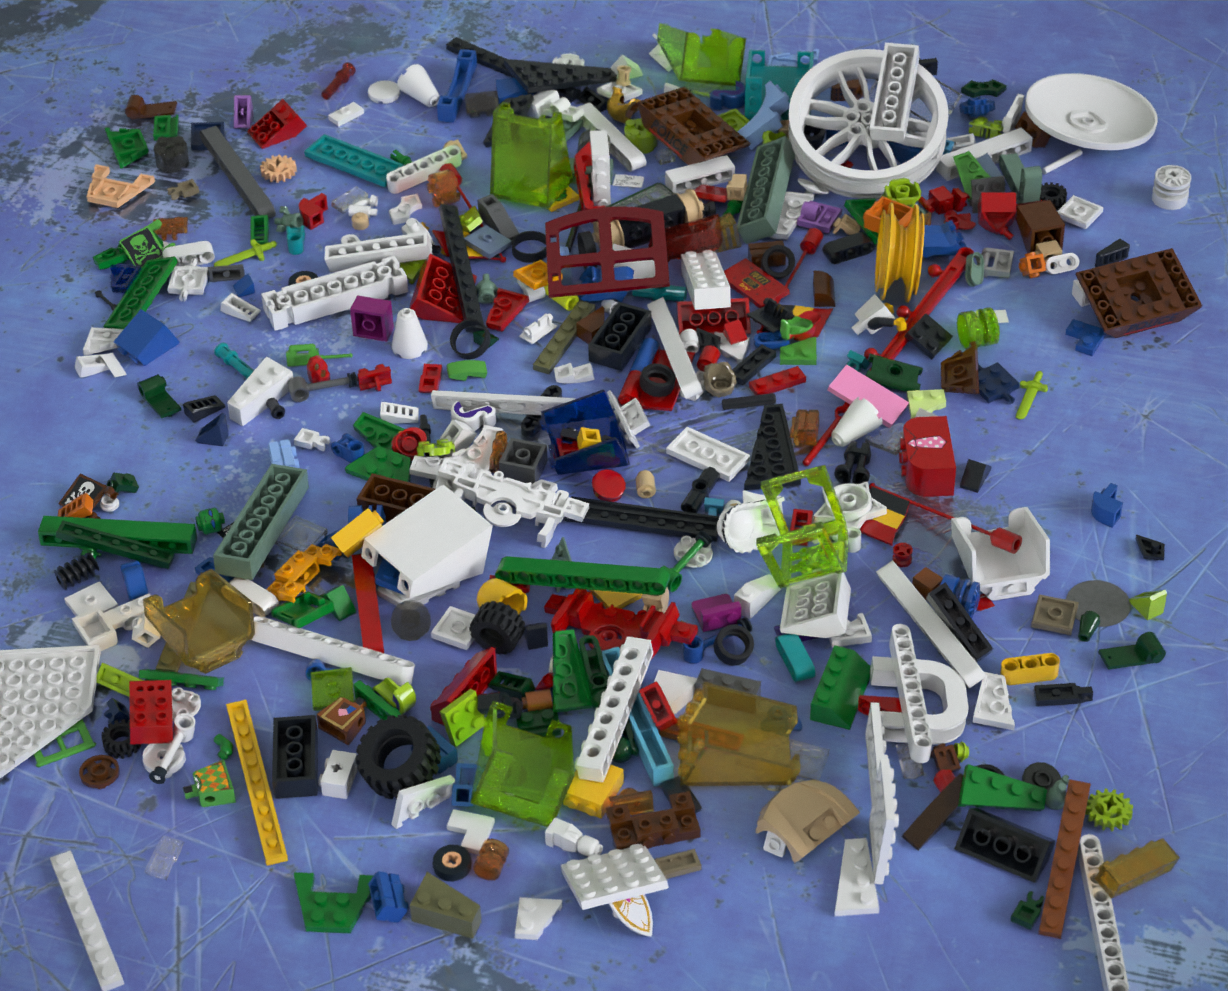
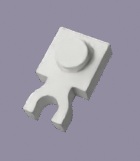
[294,428,330,451]

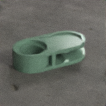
[965,252,984,287]

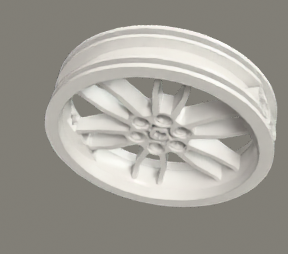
[788,49,948,199]

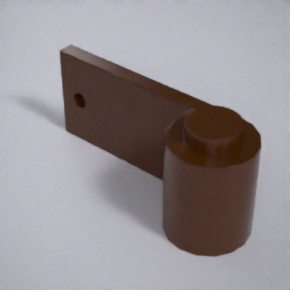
[125,95,177,119]

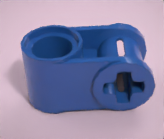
[331,433,365,463]

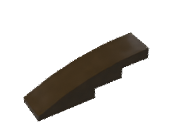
[902,773,963,851]

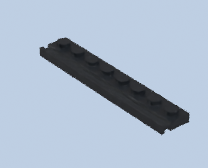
[565,496,720,542]

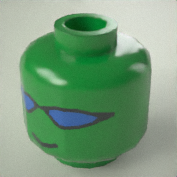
[195,508,225,535]

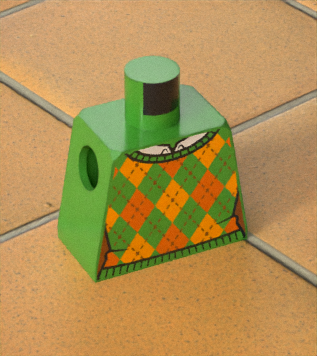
[183,760,236,807]

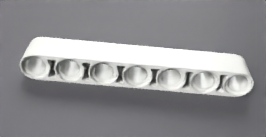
[578,103,646,172]

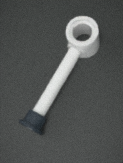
[149,713,195,784]

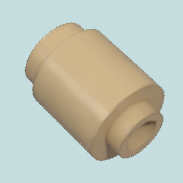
[635,470,656,498]

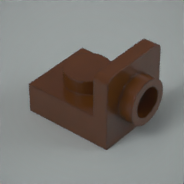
[930,743,961,772]

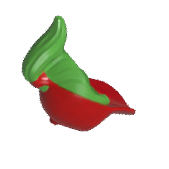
[780,311,822,341]

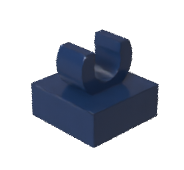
[104,698,130,725]

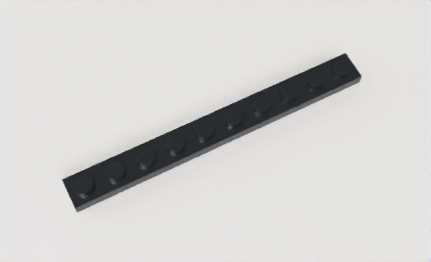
[446,37,581,103]
[439,204,484,332]

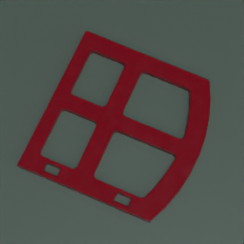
[545,207,670,298]

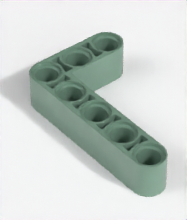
[999,153,1042,206]

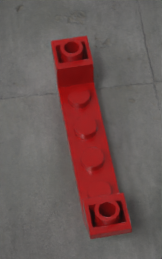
[573,142,605,224]

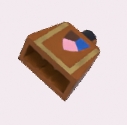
[316,697,367,745]

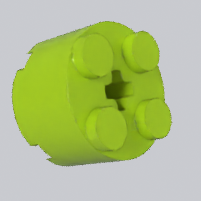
[624,118,658,154]

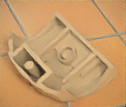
[756,779,860,863]

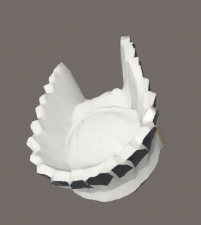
[717,497,788,554]

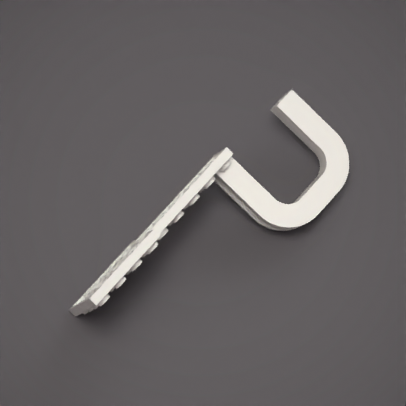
[865,656,969,884]

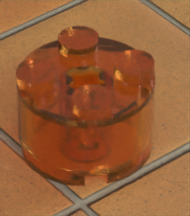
[427,169,460,207]

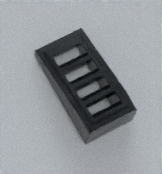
[1095,239,1130,267]
[183,395,225,423]

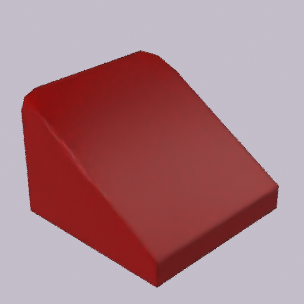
[723,320,747,345]

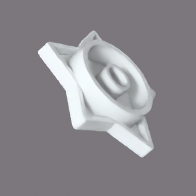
[814,481,887,529]

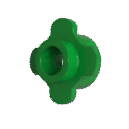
[79,546,102,560]

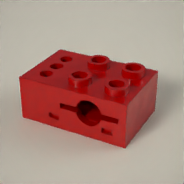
[129,680,173,744]

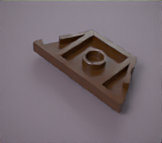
[941,341,979,394]

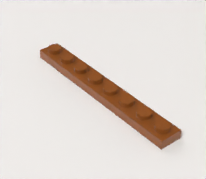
[1039,779,1091,939]

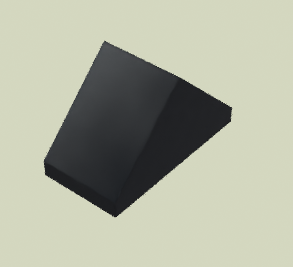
[960,459,992,493]
[524,622,548,650]

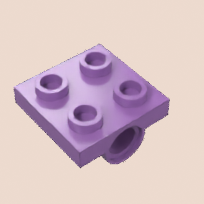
[797,200,842,234]

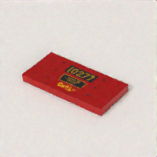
[724,258,790,308]

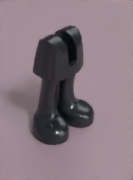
[834,441,871,484]

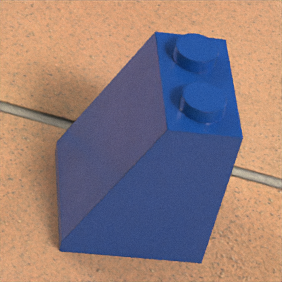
[114,309,180,366]

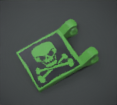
[119,219,176,271]

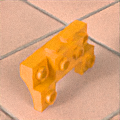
[266,544,342,603]

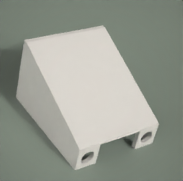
[361,485,493,599]

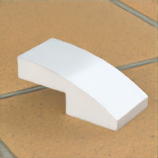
[554,363,595,384]

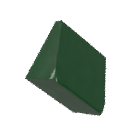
[473,331,499,348]

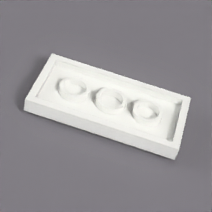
[666,427,750,482]

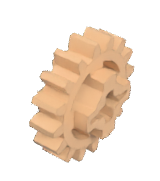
[260,154,297,183]

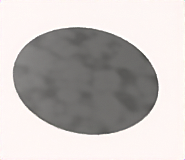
[1066,580,1131,627]

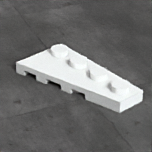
[770,191,814,240]

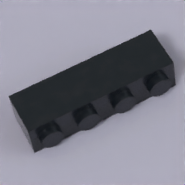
[926,582,993,662]

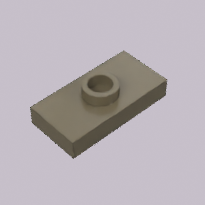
[654,849,701,879]

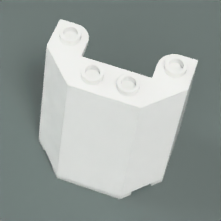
[951,507,1050,601]

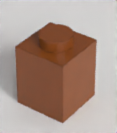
[912,567,943,600]

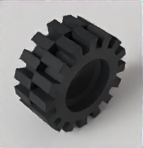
[1040,182,1067,211]
[101,719,141,759]

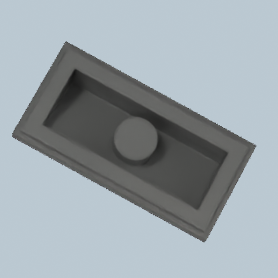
[208,264,245,282]

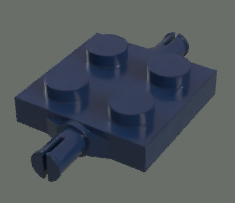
[978,362,1019,404]

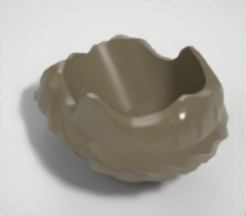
[703,362,737,397]

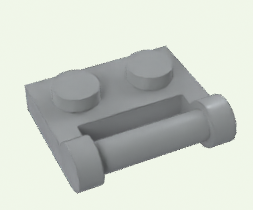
[982,248,1014,278]

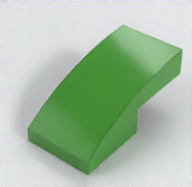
[446,360,487,381]

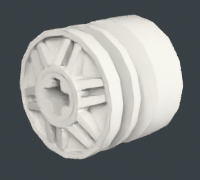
[1152,165,1191,210]

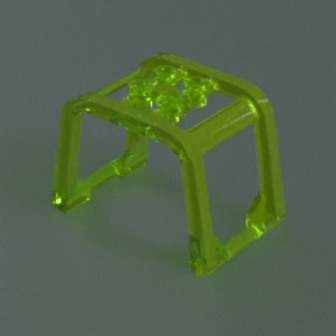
[756,465,848,588]

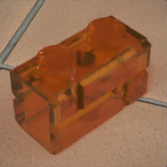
[790,409,820,446]

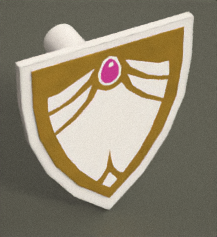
[608,895,653,937]

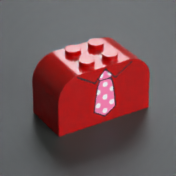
[898,416,956,497]

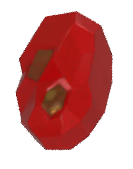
[307,355,330,383]

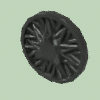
[1022,762,1061,792]

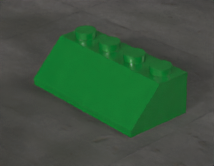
[810,645,871,730]

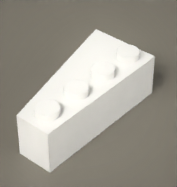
[227,356,293,426]

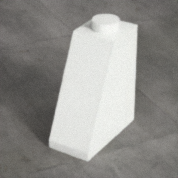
[654,670,697,715]

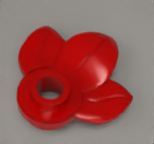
[944,209,976,230]

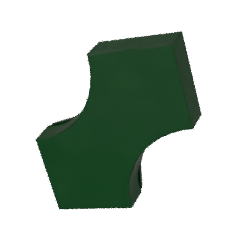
[961,79,1007,98]

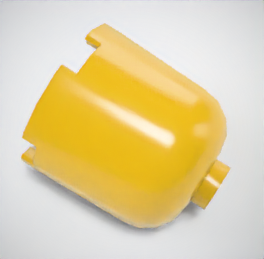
[476,578,528,615]

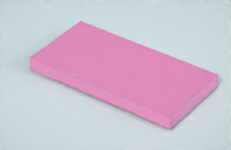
[827,364,909,428]

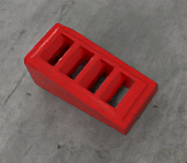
[788,509,813,546]

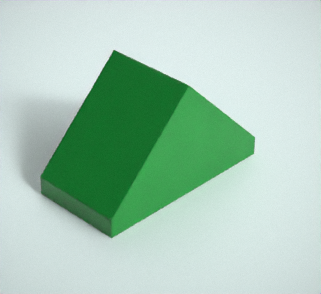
[319,585,356,621]

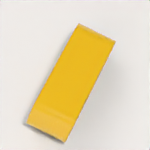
[1000,653,1060,685]

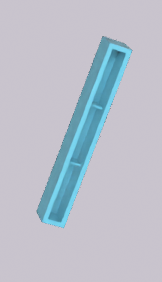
[601,647,674,787]

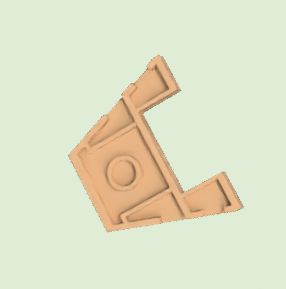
[87,164,155,208]

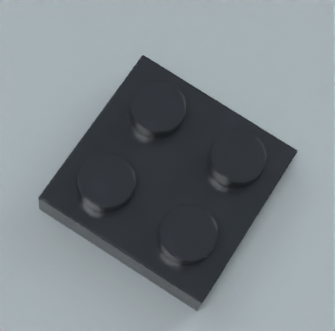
[904,313,953,360]

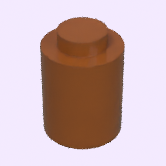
[521,689,553,712]

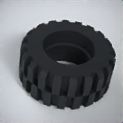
[355,714,441,799]

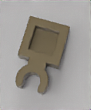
[167,179,200,200]

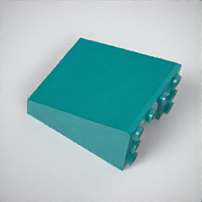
[745,50,814,121]

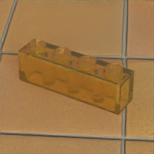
[1094,838,1180,899]

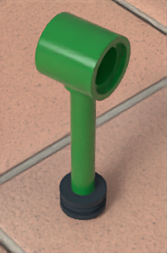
[661,531,712,592]

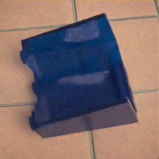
[539,390,631,475]

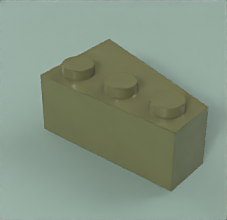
[410,872,482,939]

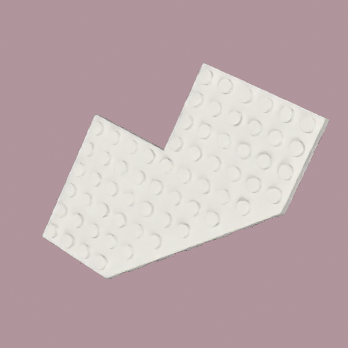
[0,645,101,778]

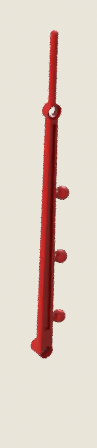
[802,247,974,466]

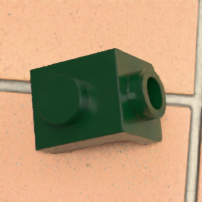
[106,472,139,493]

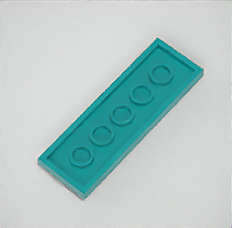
[304,134,404,187]

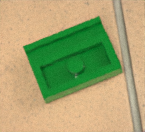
[153,115,179,141]

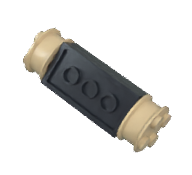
[592,189,704,249]

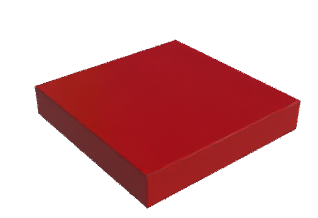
[694,184,727,203]

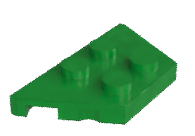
[105,128,149,169]
[344,446,412,482]

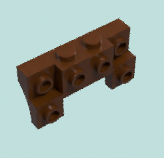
[606,791,701,850]

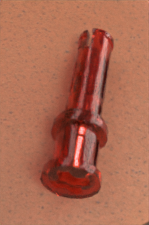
[321,62,356,100]

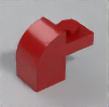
[299,193,328,230]

